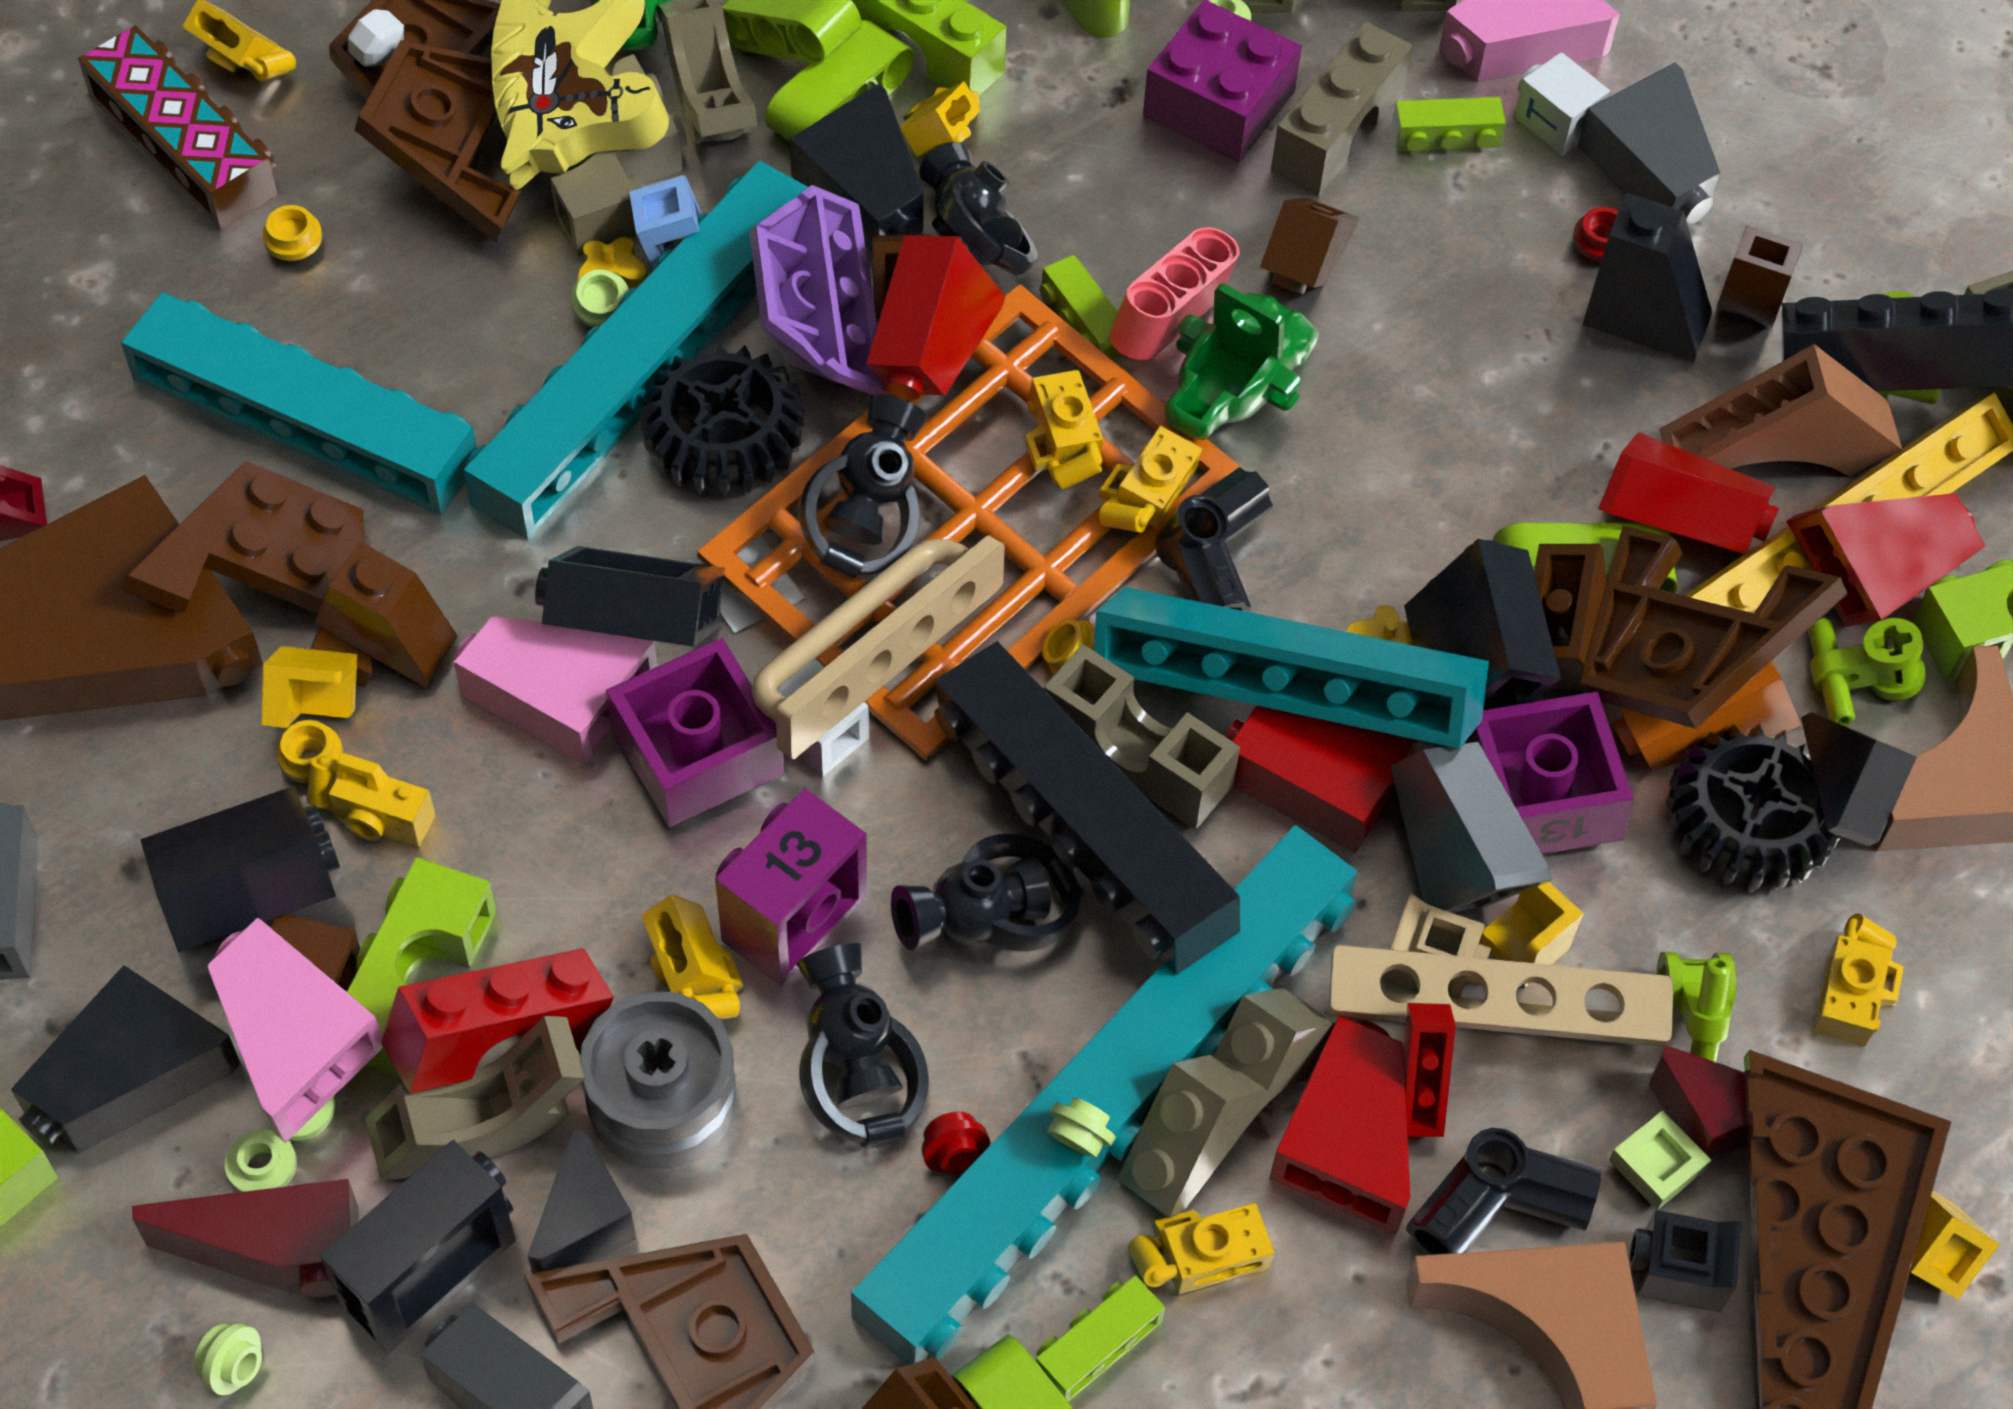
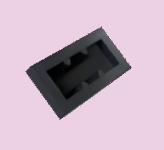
[1801,712,1917,846]
[527,1129,636,1273]

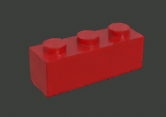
[1403,1003,1456,1137]

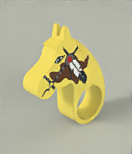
[491,0,669,190]

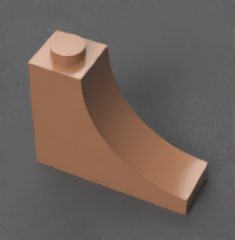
[1659,344,1902,477]
[1875,645,2013,851]
[1406,1242,1657,1409]

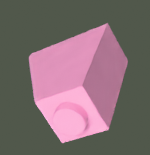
[1439,0,1620,82]
[454,616,658,766]
[207,918,383,1143]

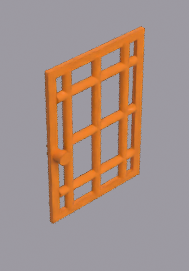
[697,284,1244,761]

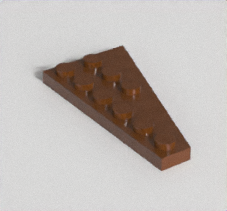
[1744,1049,1952,1409]

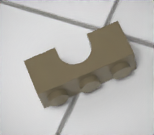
[1271,21,1414,196]
[1044,644,1240,830]

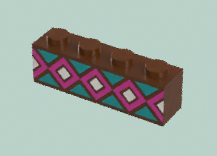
[78,25,278,230]

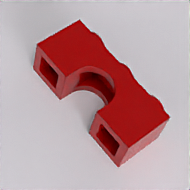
[381,948,614,1094]

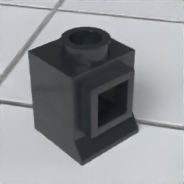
[1629,1210,1742,1313]

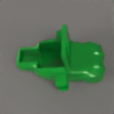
[1165,283,1319,440]

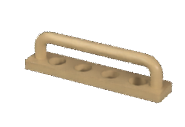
[751,535,1005,759]
[1328,945,1673,1047]

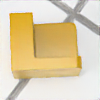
[261,646,357,728]
[1478,882,1584,988]
[1910,1191,2000,1300]

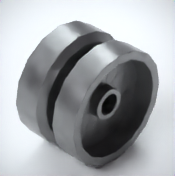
[581,991,737,1169]

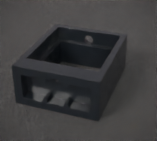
[535,546,725,647]
[319,1139,516,1355]

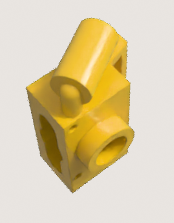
[182,0,296,81]
[900,81,981,157]
[1025,370,1103,490]
[1098,425,1203,533]
[307,752,436,847]
[641,894,744,1020]
[1813,913,1904,1047]
[1128,1202,1275,1295]

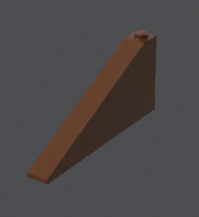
[0,475,263,721]

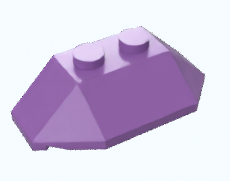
[749,185,887,395]

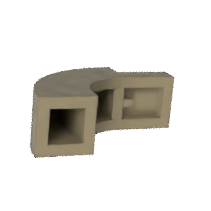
[659,0,758,143]
[365,1016,585,1179]

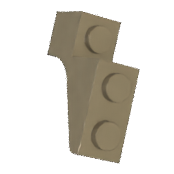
[550,54,687,257]
[1117,988,1335,1218]

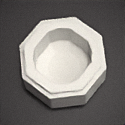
[348,9,404,67]

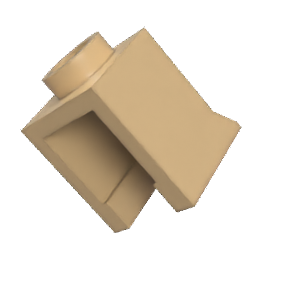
[1382,894,1491,997]

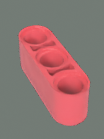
[1110,227,1240,360]

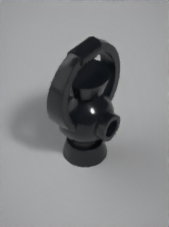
[919,142,1038,276]
[799,394,928,579]
[891,834,1085,952]
[796,943,929,1147]

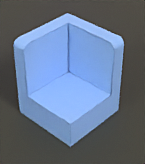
[629,175,702,270]

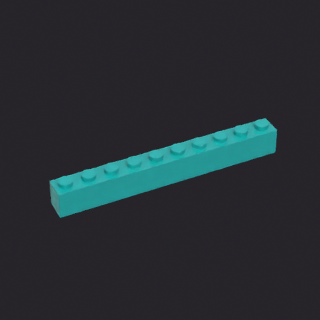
[851,825,1358,1365]

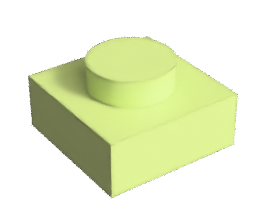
[1609,1110,1711,1210]

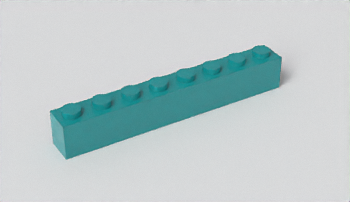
[463,160,808,540]

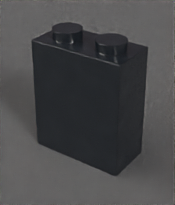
[1404,539,1561,710]
[140,786,340,953]

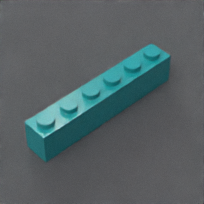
[121,292,477,515]
[1094,587,1489,749]

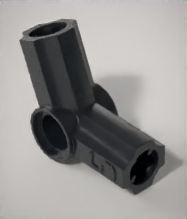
[1155,467,1273,612]
[1406,1127,1602,1255]

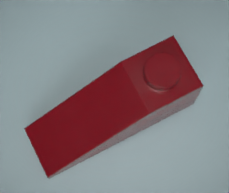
[132,1179,359,1297]

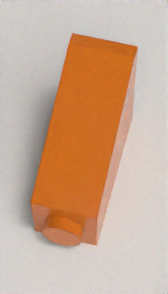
[1612,661,1801,771]

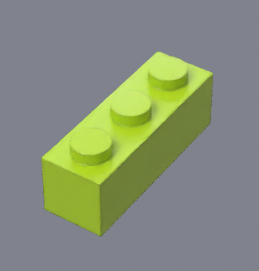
[1391,97,1506,151]
[1039,254,1123,360]
[1036,1275,1165,1402]

